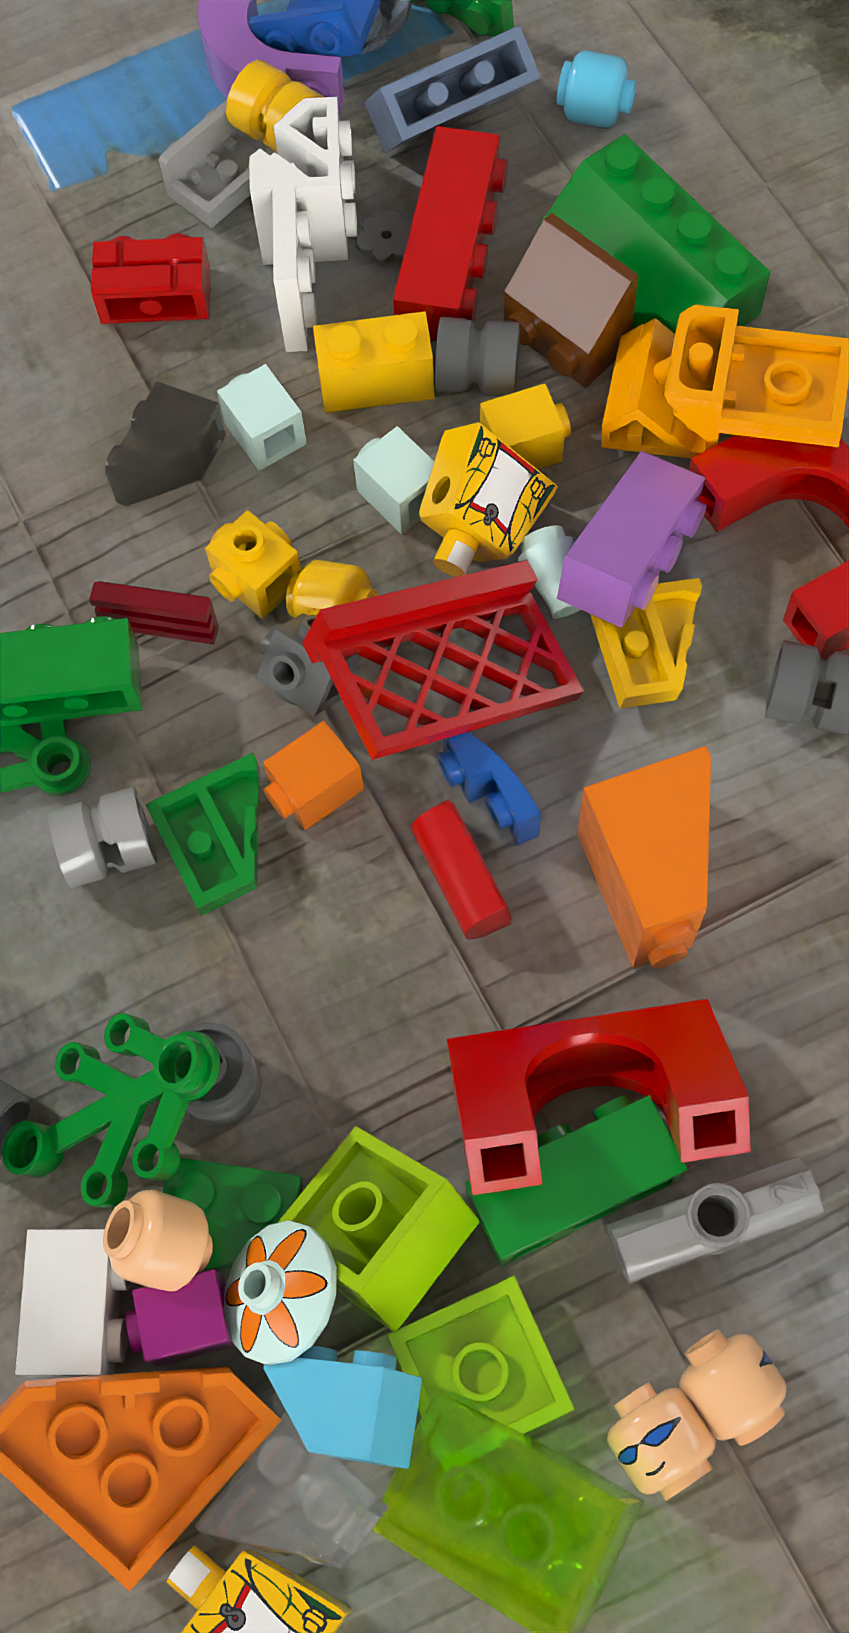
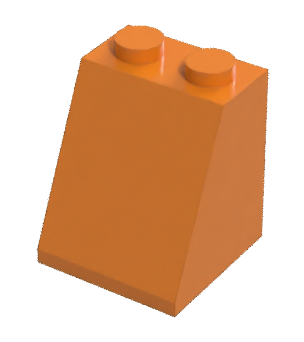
[577,746,711,969]

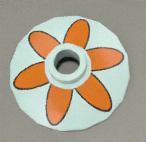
[224,1221,337,1365]

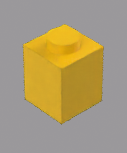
[480,383,571,469]

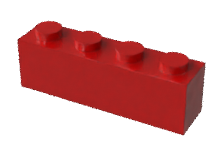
[393,126,508,341]

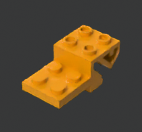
[601,305,849,459]

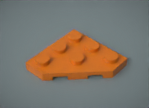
[0,1366,282,1592]

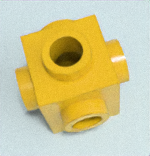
[205,510,301,619]

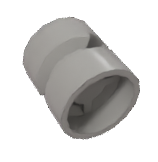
[47,787,157,888]

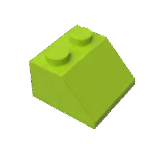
[278,1126,480,1333]

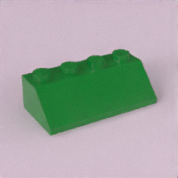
[538,134,771,334]

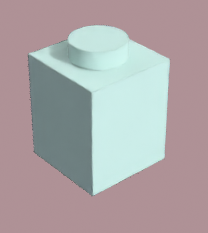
[217,364,307,471]
[353,426,434,535]

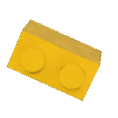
[313,311,435,413]

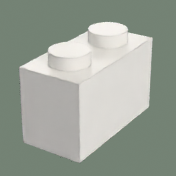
[15,1229,131,1379]

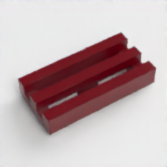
[89,581,219,645]

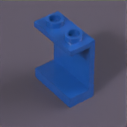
[248,0,381,57]

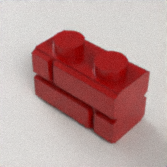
[91,233,211,324]

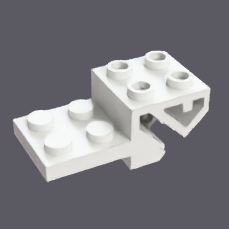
[249,97,357,352]

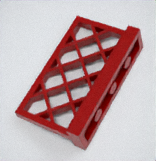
[302,560,584,760]

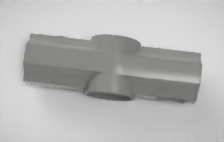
[607,1156,824,1284]

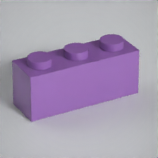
[557,451,706,628]

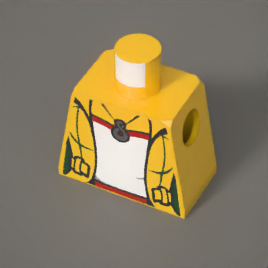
[419,422,558,577]
[166,1545,352,1633]

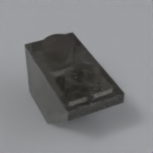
[105,381,226,507]

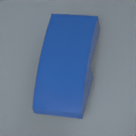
[437,732,541,845]

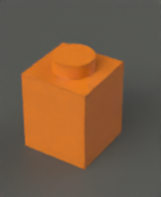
[263,720,364,831]

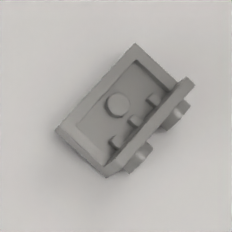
[159,99,274,228]

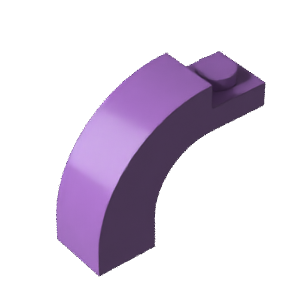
[198,0,345,113]

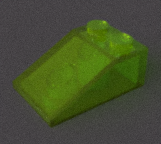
[369,1391,645,1633]

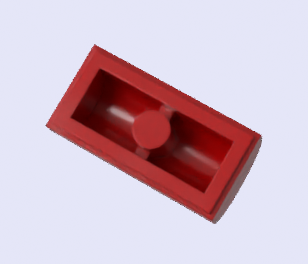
[411,799,512,940]

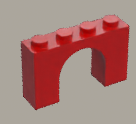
[689,435,849,659]
[447,999,751,1195]

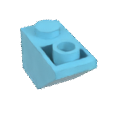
[263,1345,422,1469]

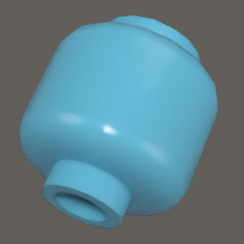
[557,50,637,129]

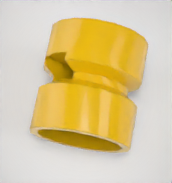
[226,60,323,153]

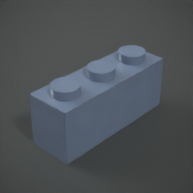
[364,25,541,153]

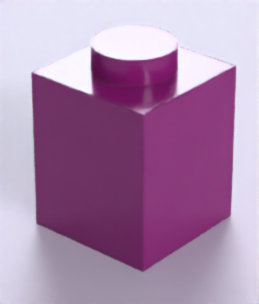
[126,1269,236,1367]

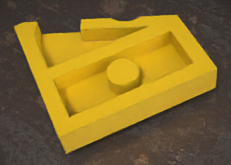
[590,578,702,709]

